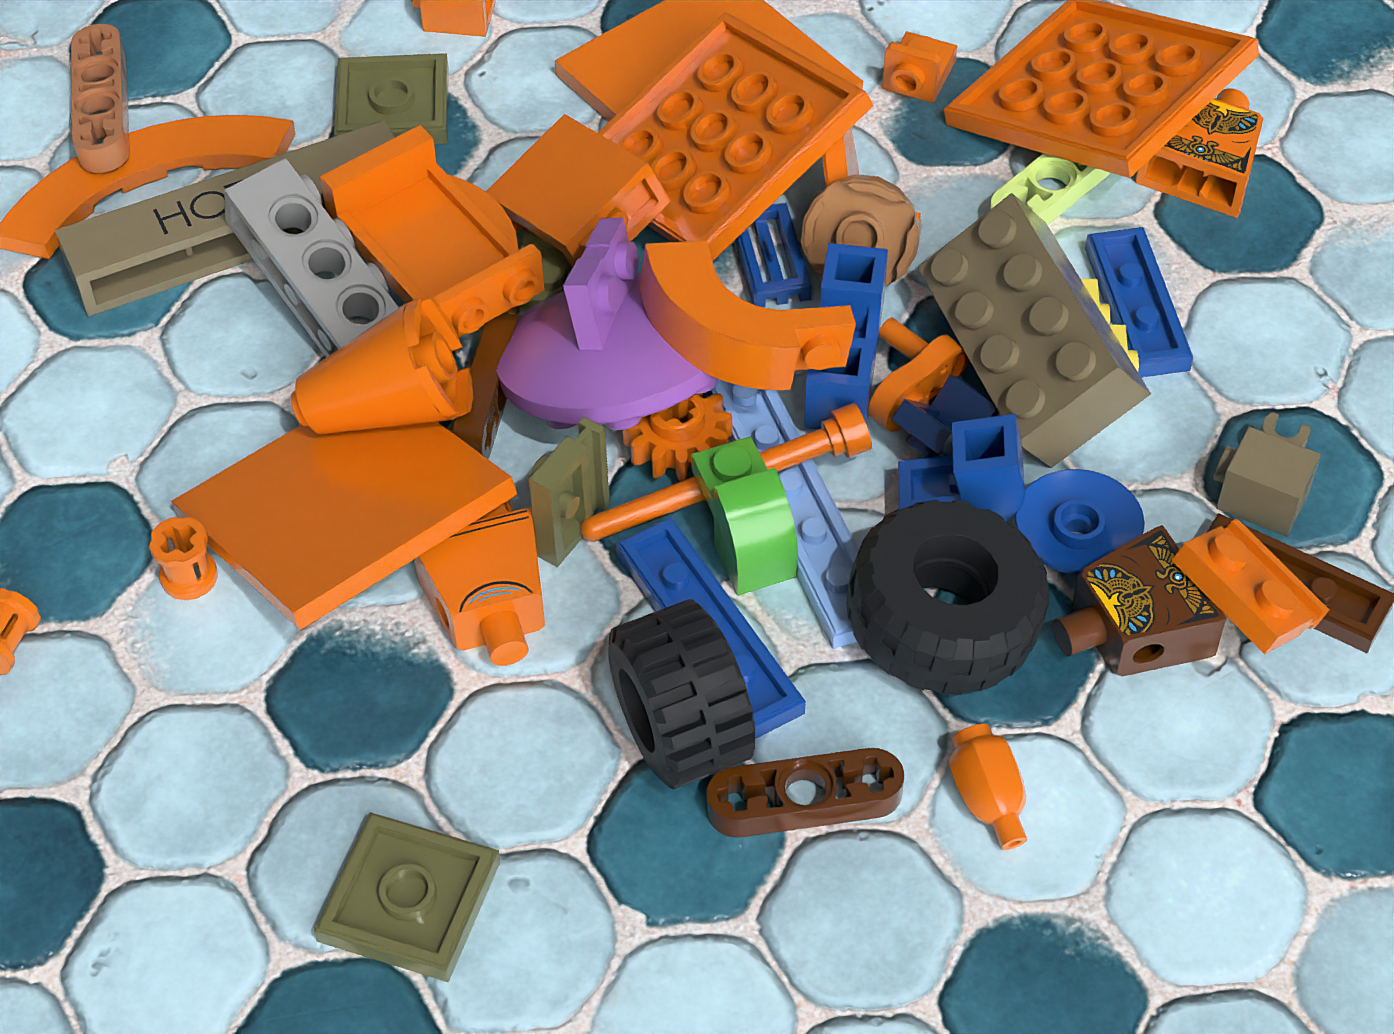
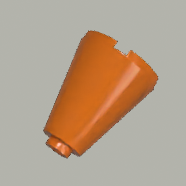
[291,297,473,434]

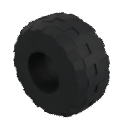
[846,500,1050,694]

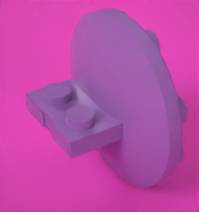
[496,218,718,430]

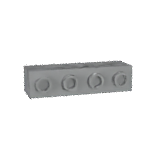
[224,158,399,357]

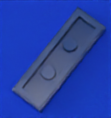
[1085,227,1193,378]

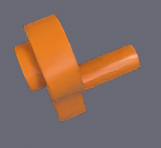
[868,317,969,432]

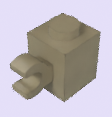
[1213,412,1321,537]

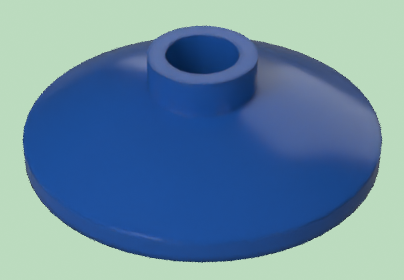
[1015,469,1145,575]

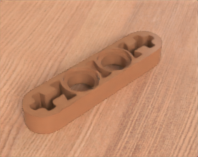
[71,24,130,173]

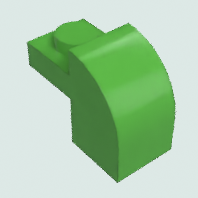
[691,436,798,596]

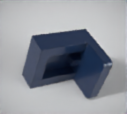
[892,376,999,457]

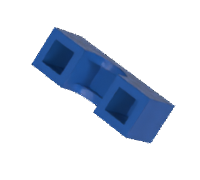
[804,243,888,429]

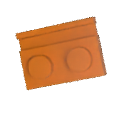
[1172,519,1330,654]

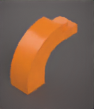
[639,240,856,390]

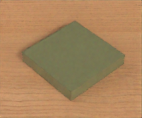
[334,53,449,145]
[314,812,500,983]

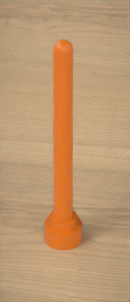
[580,403,872,541]

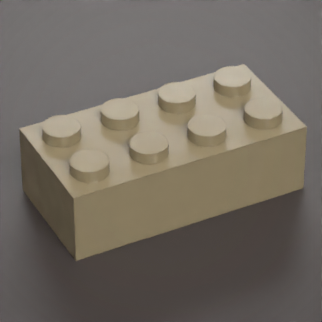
[918,193,1151,468]

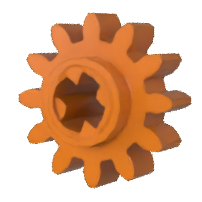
[623,393,732,482]

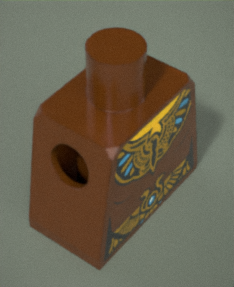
[1053,525,1227,677]

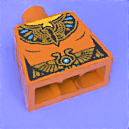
[1136,88,1264,218]

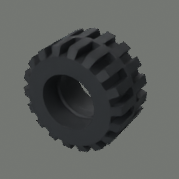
[608,599,755,789]

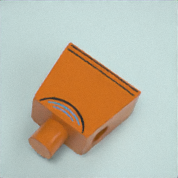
[414,507,545,666]

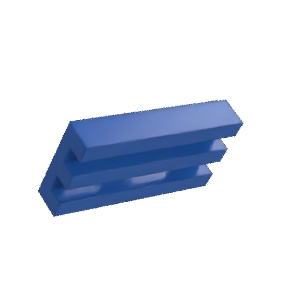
[735,203,812,307]

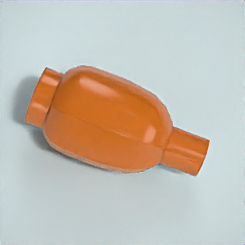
[949,724,1028,850]

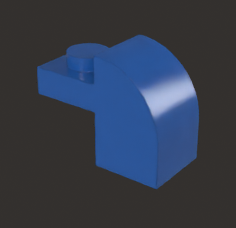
[898,414,1025,522]

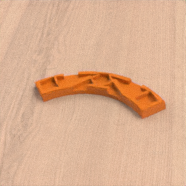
[0,115,296,259]

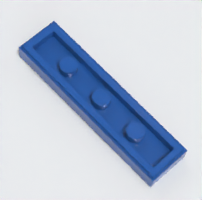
[616,517,806,739]

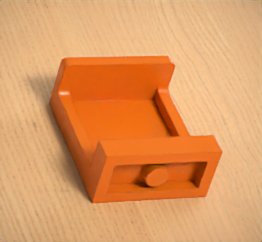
[485,114,671,268]

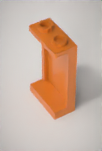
[320,125,545,338]

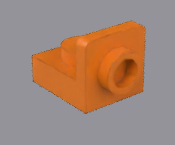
[882,31,957,103]

